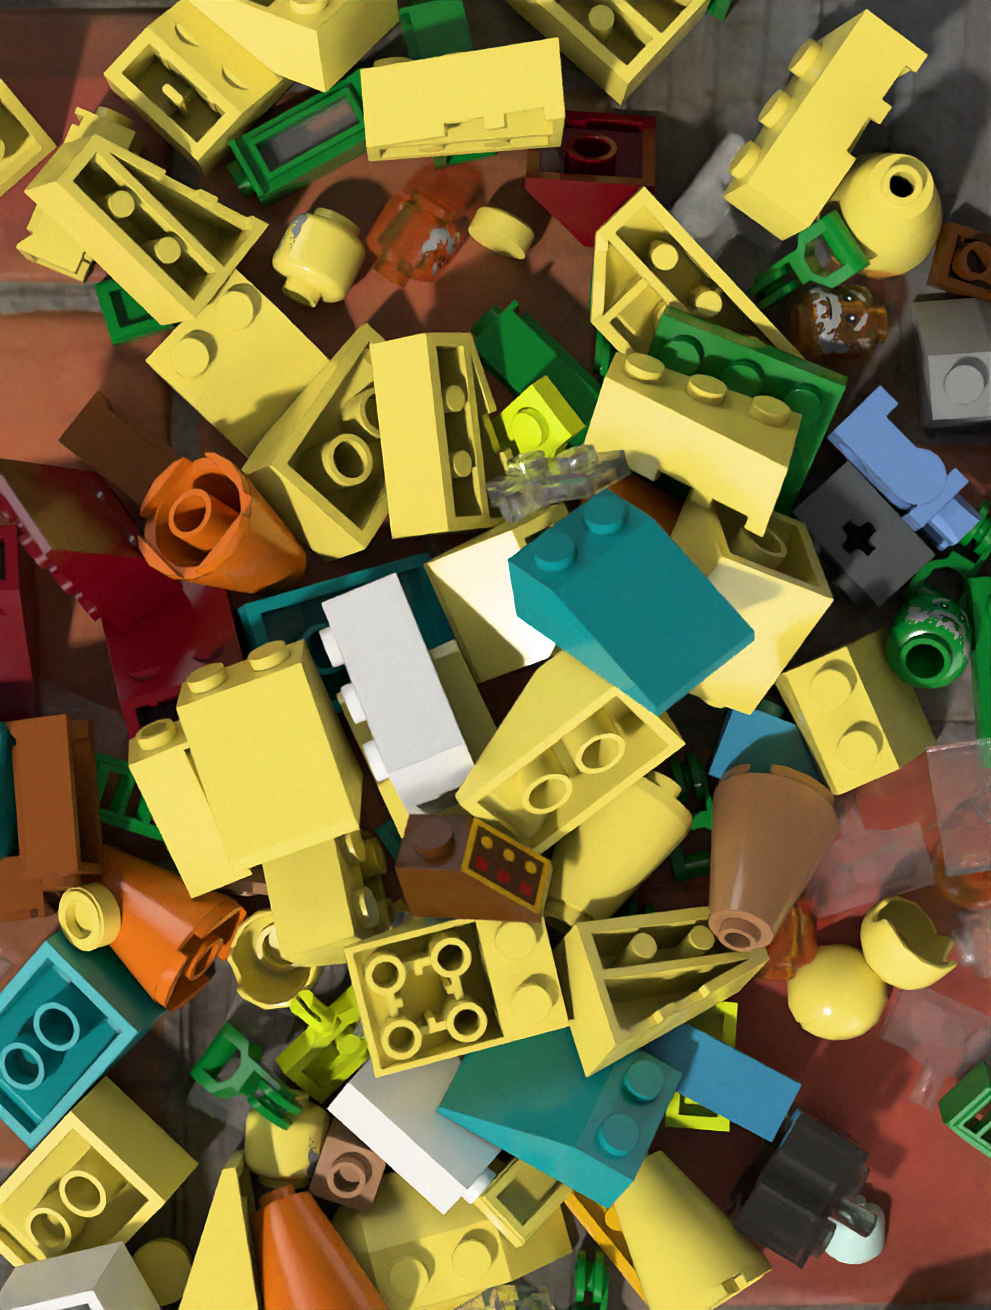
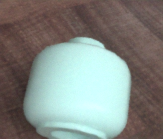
[821,1193,885,1264]

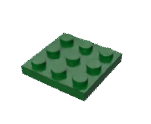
[605,305,848,516]

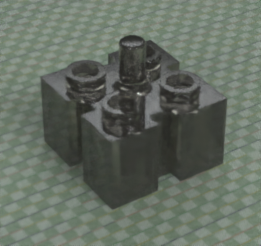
[722,1101,878,1269]

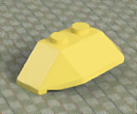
[590,186,806,360]
[331,1157,573,1310]

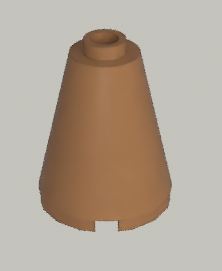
[708,764,841,952]

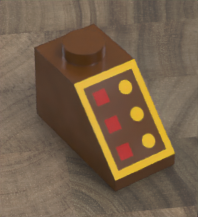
[395,814,553,923]

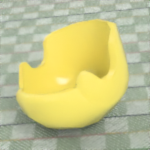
[860,895,957,990]
[227,907,325,1010]
[787,944,888,1041]

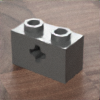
[788,460,935,610]

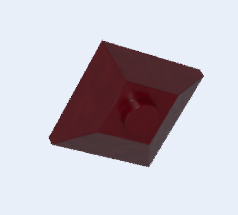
[525,110,656,247]

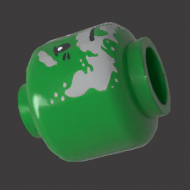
[885,594,973,689]

